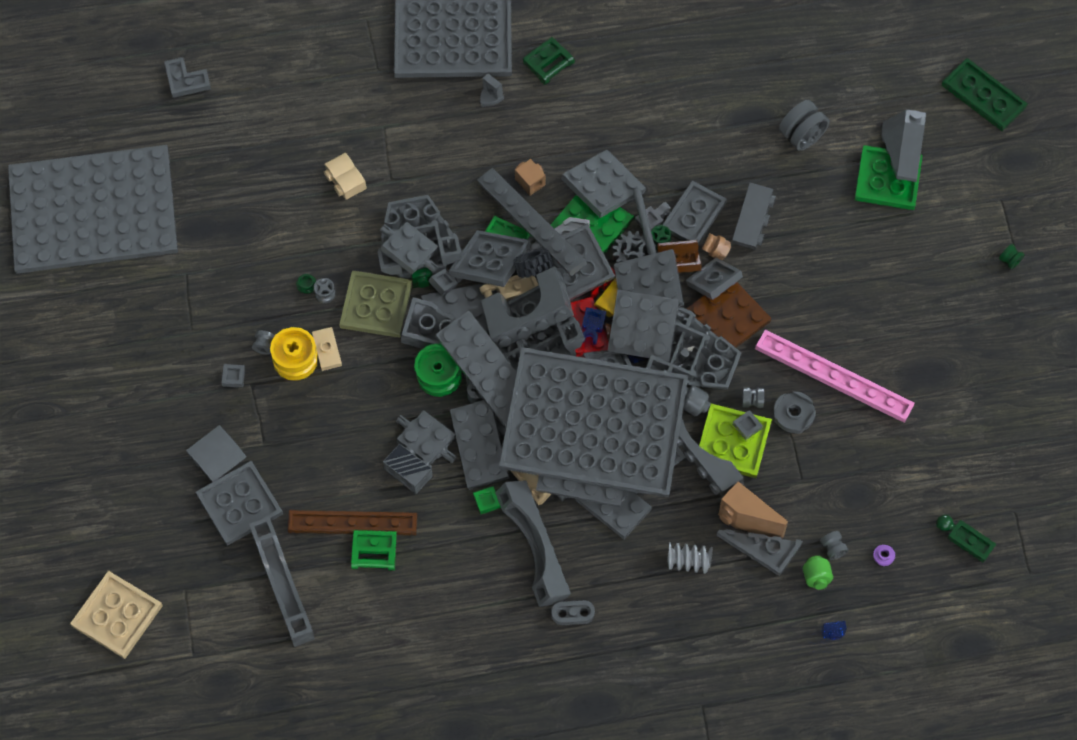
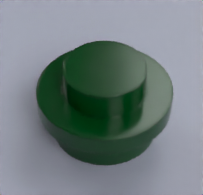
[296,274,316,294]

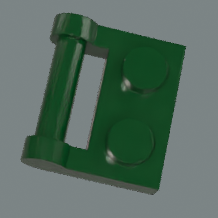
[523,37,575,85]

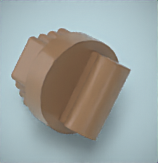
[702,233,731,260]

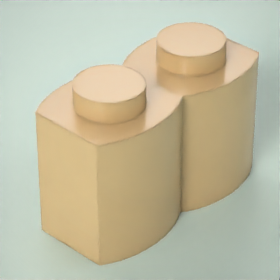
[324,153,367,200]

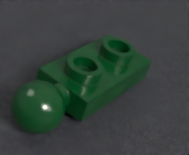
[936,514,996,563]

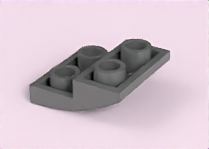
[186,425,247,482]

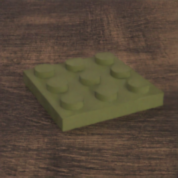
[339,270,413,338]

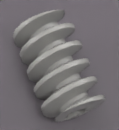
[667,542,713,574]

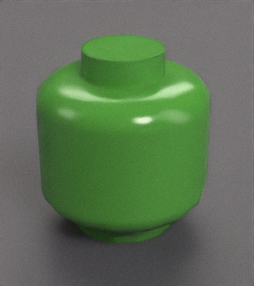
[803,556,833,590]

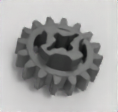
[612,231,656,263]

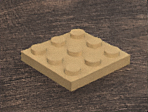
[70,571,163,659]

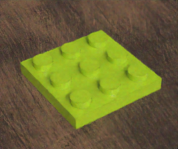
[699,404,772,478]

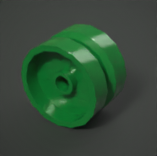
[414,344,462,397]

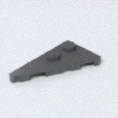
[717,529,803,576]

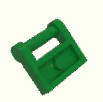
[351,530,397,571]

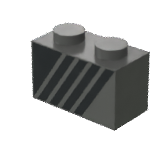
[383,444,433,494]

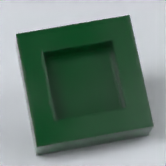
[411,268,433,288]

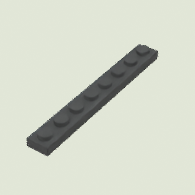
[477,168,587,276]

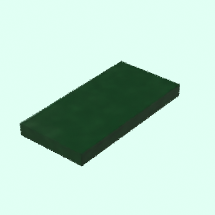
[941,58,1028,131]

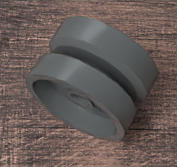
[779,100,830,151]

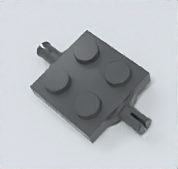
[380,222,439,274]
[396,411,457,465]

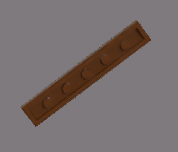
[288,510,417,535]

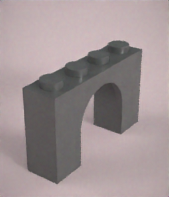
[481,266,574,349]

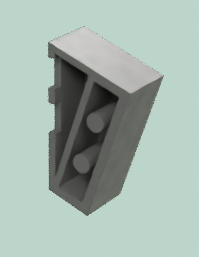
[732,183,776,250]

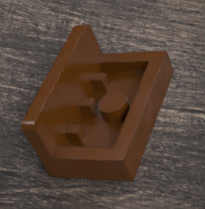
[657,240,701,273]

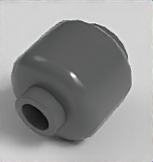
[683,386,711,416]

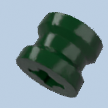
[651,225,671,249]
[999,244,1025,270]

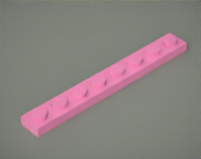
[755,330,915,423]

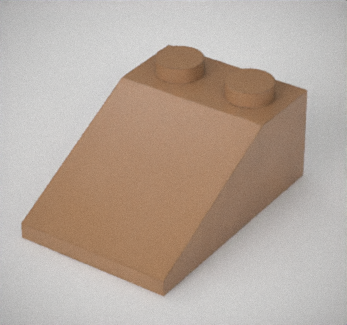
[718,482,788,539]

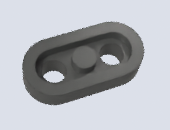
[551,600,595,625]

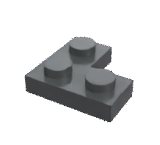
[164,57,211,98]

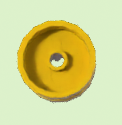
[270,327,318,380]

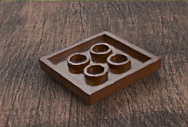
[687,282,772,348]

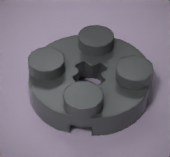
[773,392,816,434]

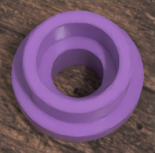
[873,545,895,566]

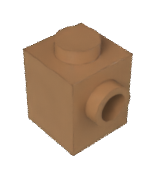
[515,159,546,195]

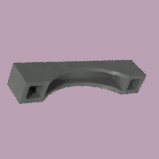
[677,418,744,498]
[495,480,571,607]
[249,517,315,647]

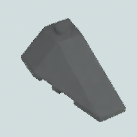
[881,110,926,182]
[401,297,456,349]

